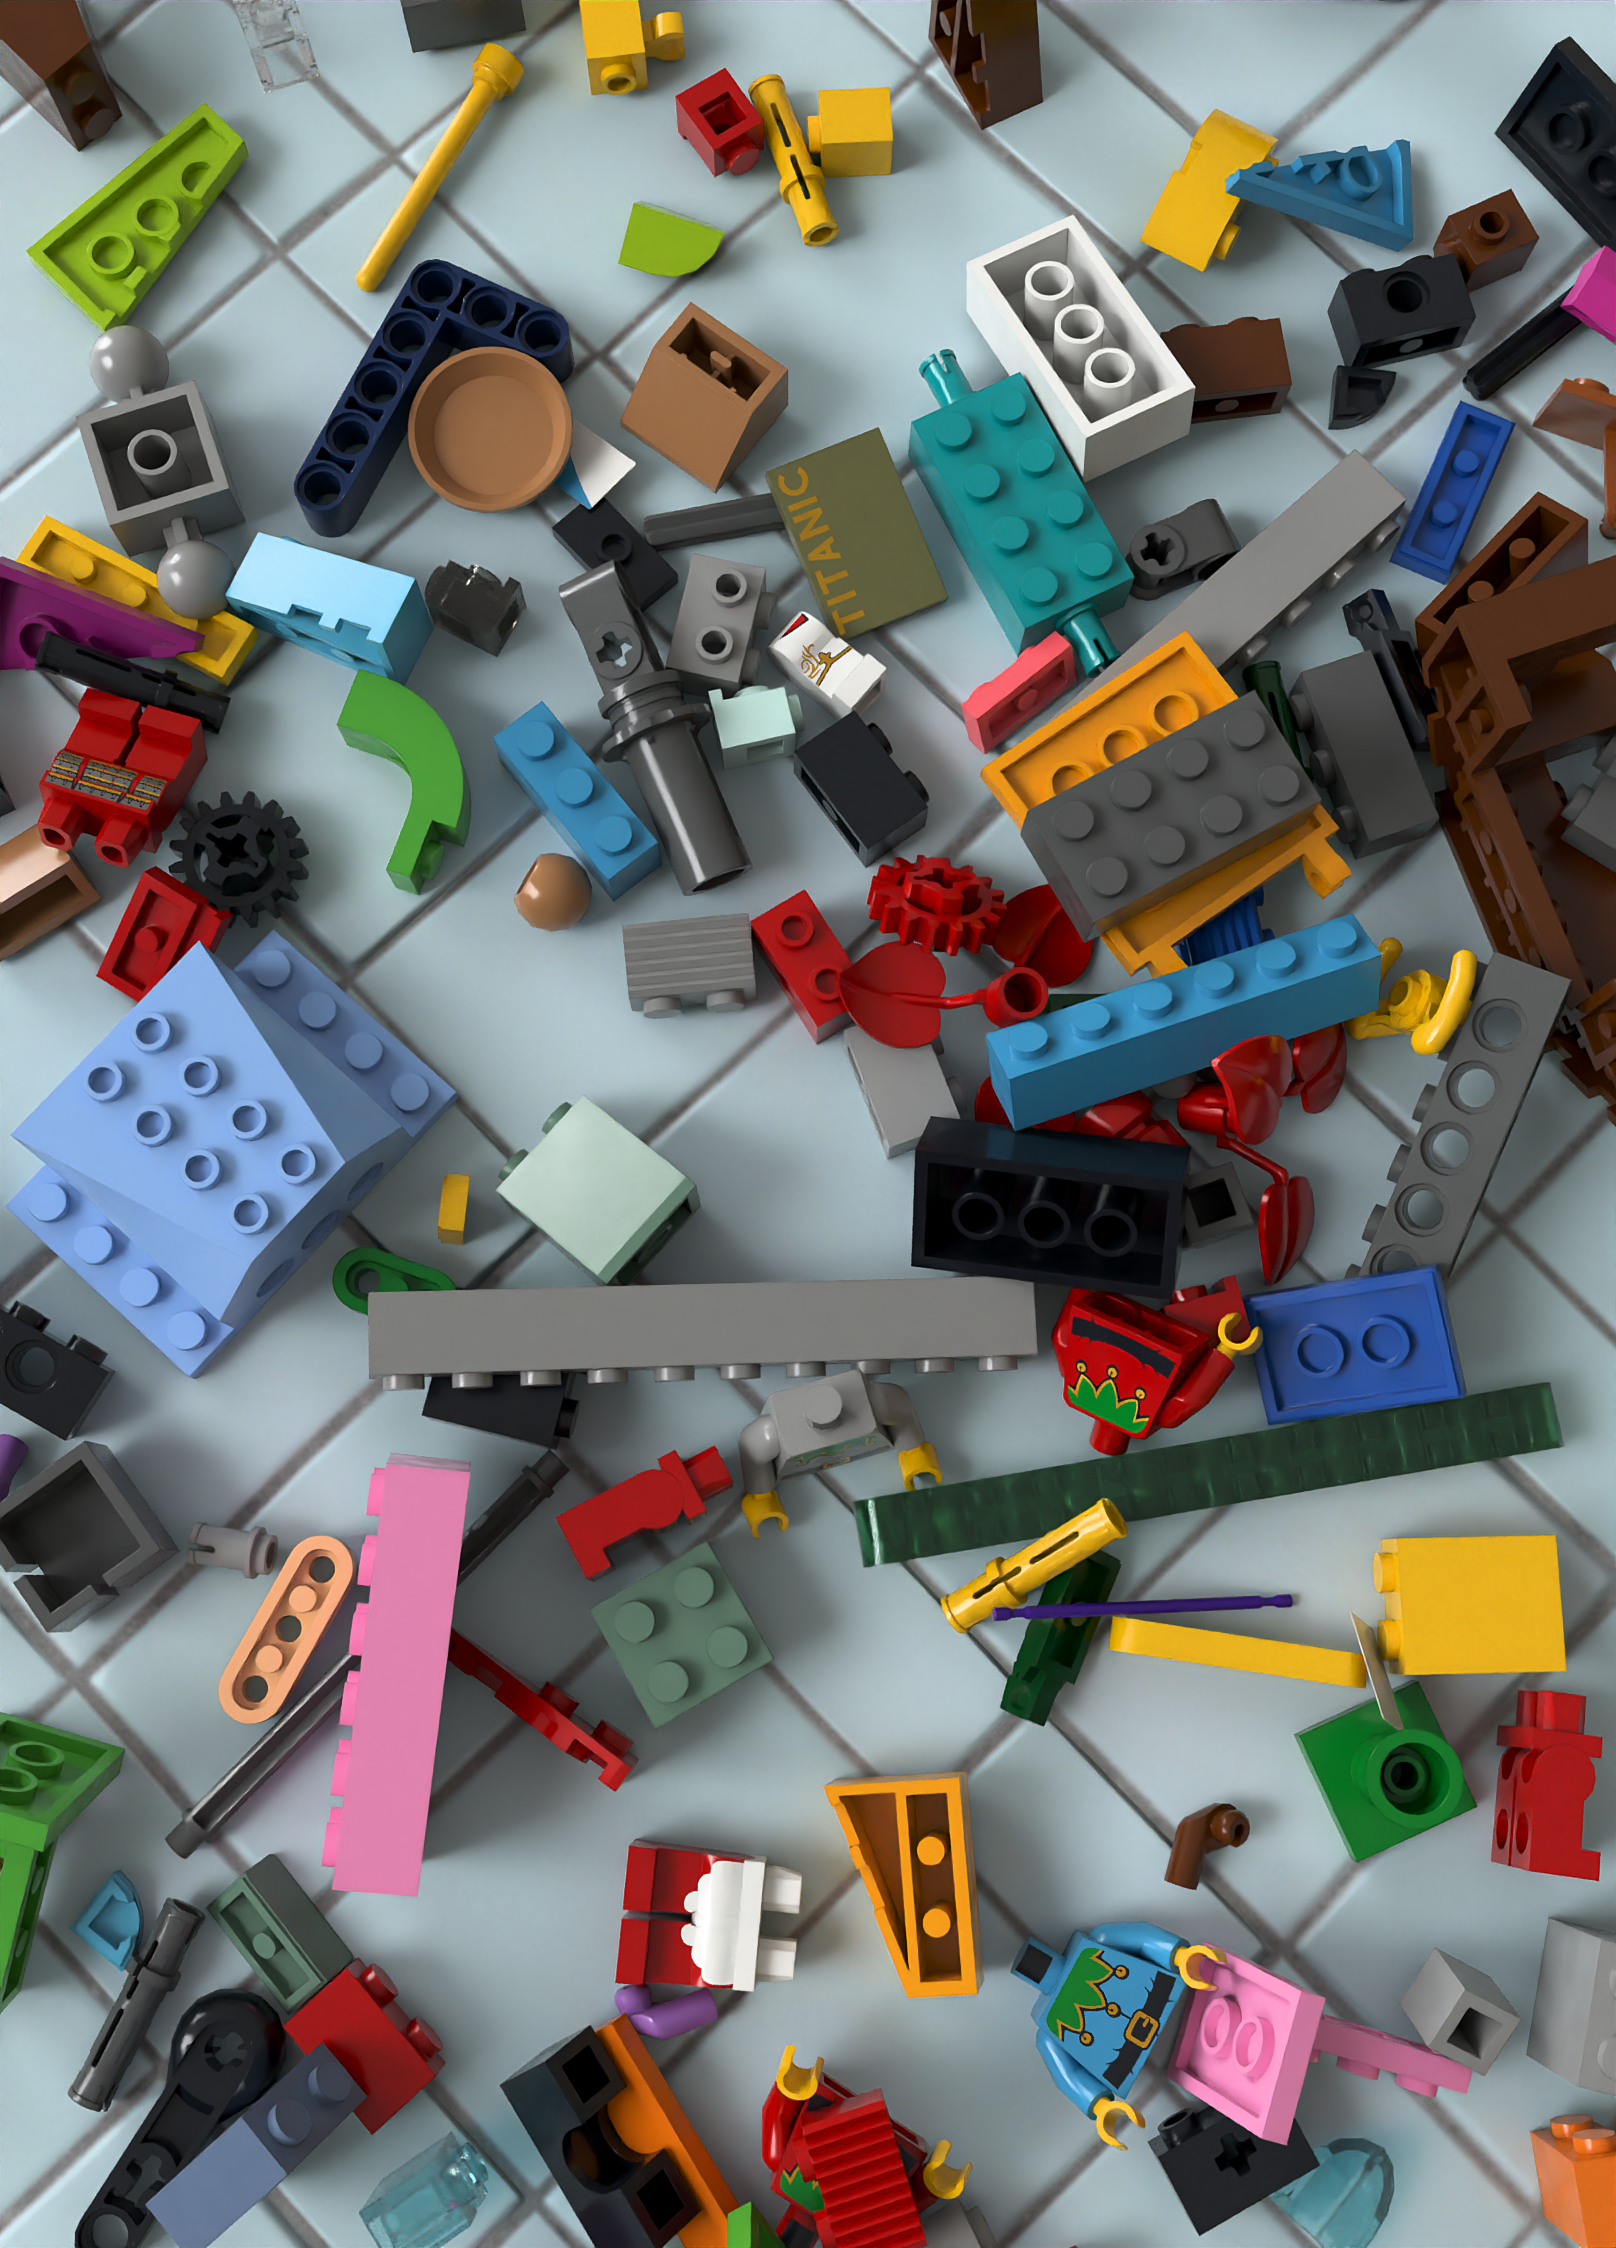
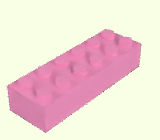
[321,1453,471,1897]

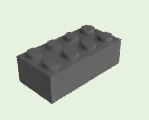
[1020,690,1322,944]

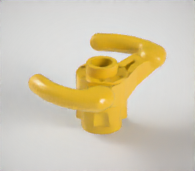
[1344,937,1485,1056]

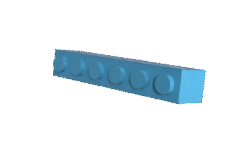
[986,913,1382,1132]

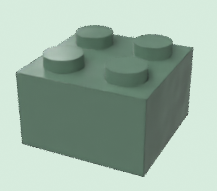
[589,1541,774,1729]

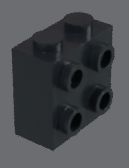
[422,1287,588,1451]

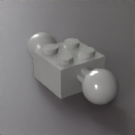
[76,325,246,620]

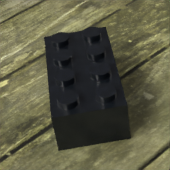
[911,1116,1192,1300]

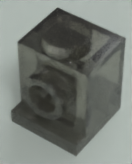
[424,560,527,657]

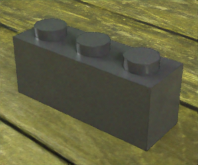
[1287,649,1440,860]

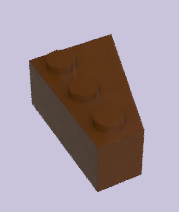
[928,0,1043,130]

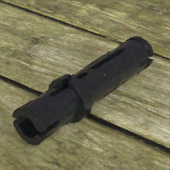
[34,629,231,735]

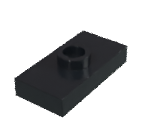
[552,497,679,613]

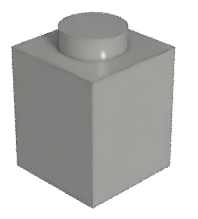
[1399,1948,1522,2077]

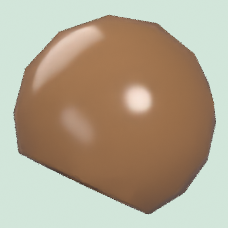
[514,853,592,932]

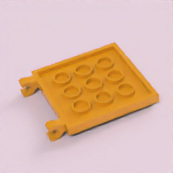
[980,630,1352,979]

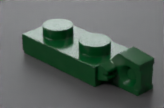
[1000,1550,1122,1727]

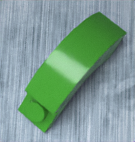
[336,669,472,895]

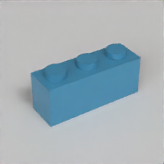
[492,701,662,902]

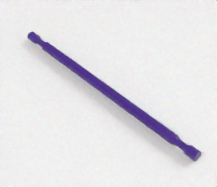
[992,1594,1293,1621]

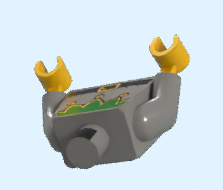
[738,1369,942,1538]

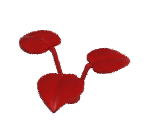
[837,884,1093,1132]
[1177,1022,1347,1287]

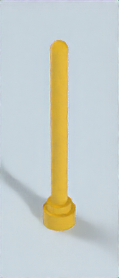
[356,43,524,292]

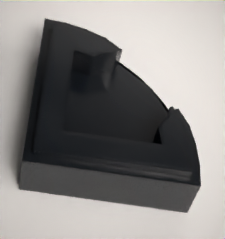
[1328,365,1397,430]

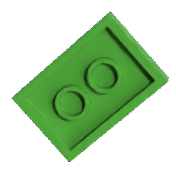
[0,1712,125,2014]

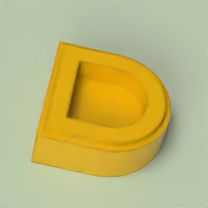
[438,1173,470,1245]

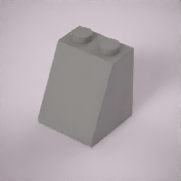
[1526,1918,1616,2096]

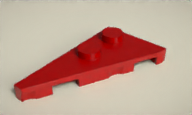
[447,1626,640,1792]

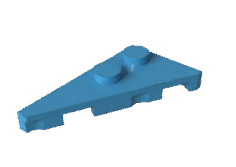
[1225,139,1413,252]

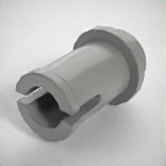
[187,1522,278,1579]

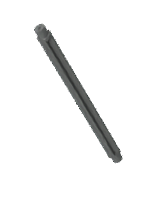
[165,1449,570,1859]

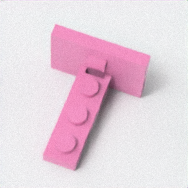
[1166,1941,1473,2145]

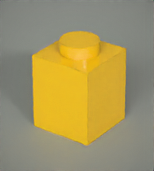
[807,87,893,178]

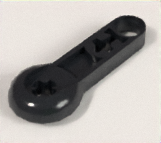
[74,1988,286,2248]

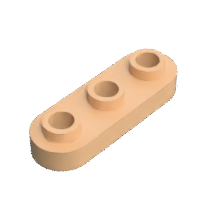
[218,1536,357,1724]

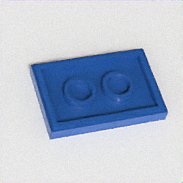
[1242,1263,1467,1426]

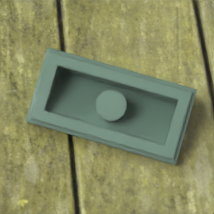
[206,1854,353,2016]

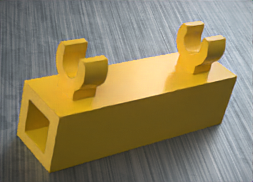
[579,0,686,95]

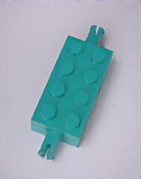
[908,349,1135,678]

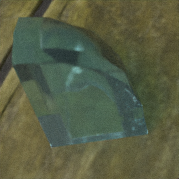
[1270,2138,1395,2248]

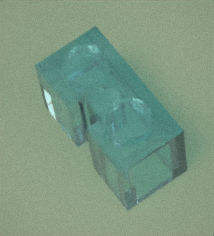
[359,2131,489,2248]

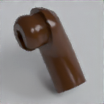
[1164,1803,1250,1890]

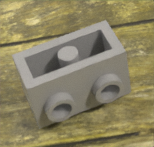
[665,553,775,700]

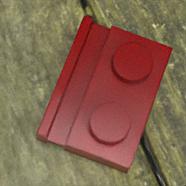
[96,866,233,1003]

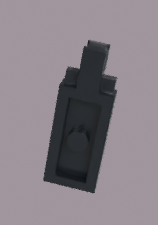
[1342,589,1439,752]

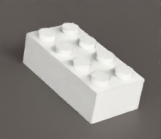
[966,215,1196,484]

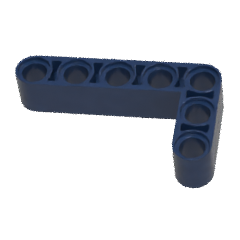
[294,259,575,538]

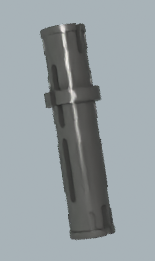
[67,1898,206,2112]

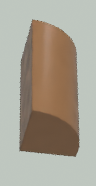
[0,824,102,962]

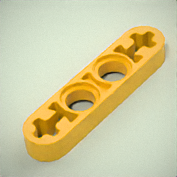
[1108,1616,1368,1689]

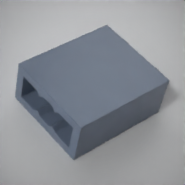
[145,2042,368,2248]

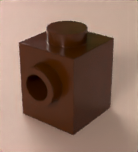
[1433,189,1539,293]

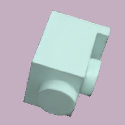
[708,685,805,770]

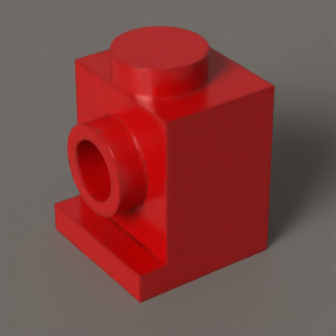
[675,68,764,178]
[1158,1275,1252,1349]

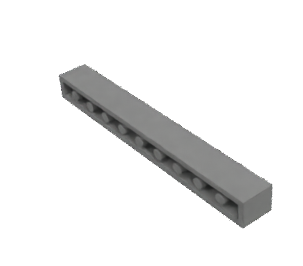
[368,1277,1038,1391]

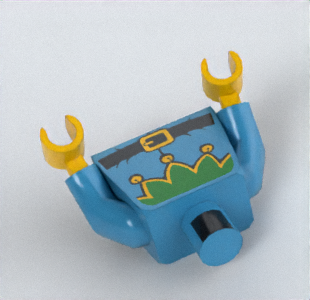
[1011,1921,1227,2151]

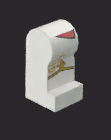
[766,612,887,721]

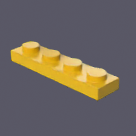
[16,515,260,686]

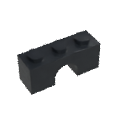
[500,2025,701,2248]

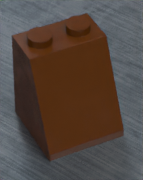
[0,0,123,152]

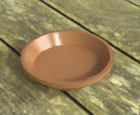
[408,346,573,513]

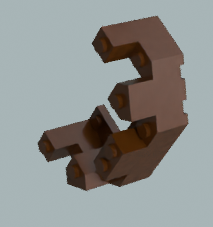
[1422,555,1616,1127]

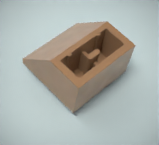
[620,302,788,493]

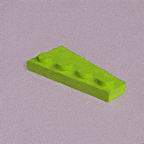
[26,102,249,334]

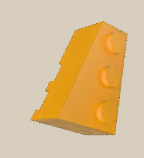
[823,1771,984,1998]

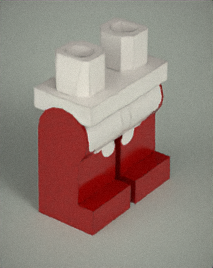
[615,1839,803,1992]

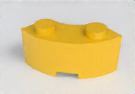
[1140,109,1279,272]

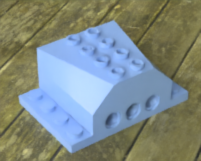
[5,929,460,1379]

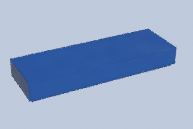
[1389,400,1516,585]

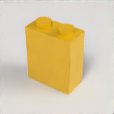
[1373,1535,1567,1675]

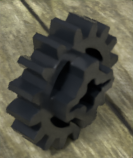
[168,791,310,929]

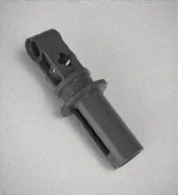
[559,558,753,896]

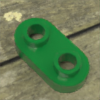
[332,1247,457,1316]

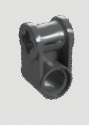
[1125,499,1242,601]

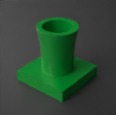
[1294,1680,1478,1863]

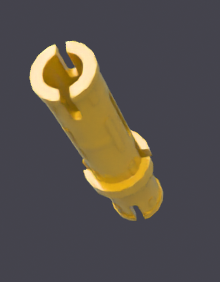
[748,74,839,247]
[940,1498,1128,1634]

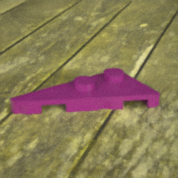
[0,556,205,671]

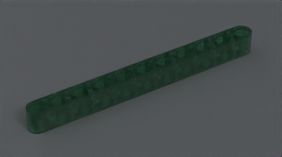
[852,1382,1565,1568]

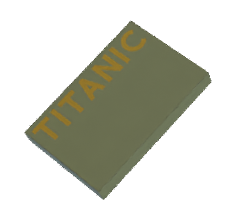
[765,427,949,642]

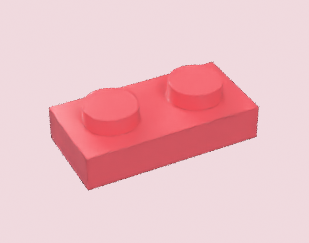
[961,631,1078,754]

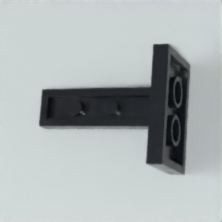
[1494,36,1616,251]

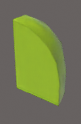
[618,201,725,277]

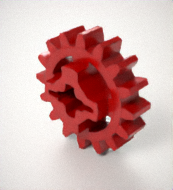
[867,855,1007,956]

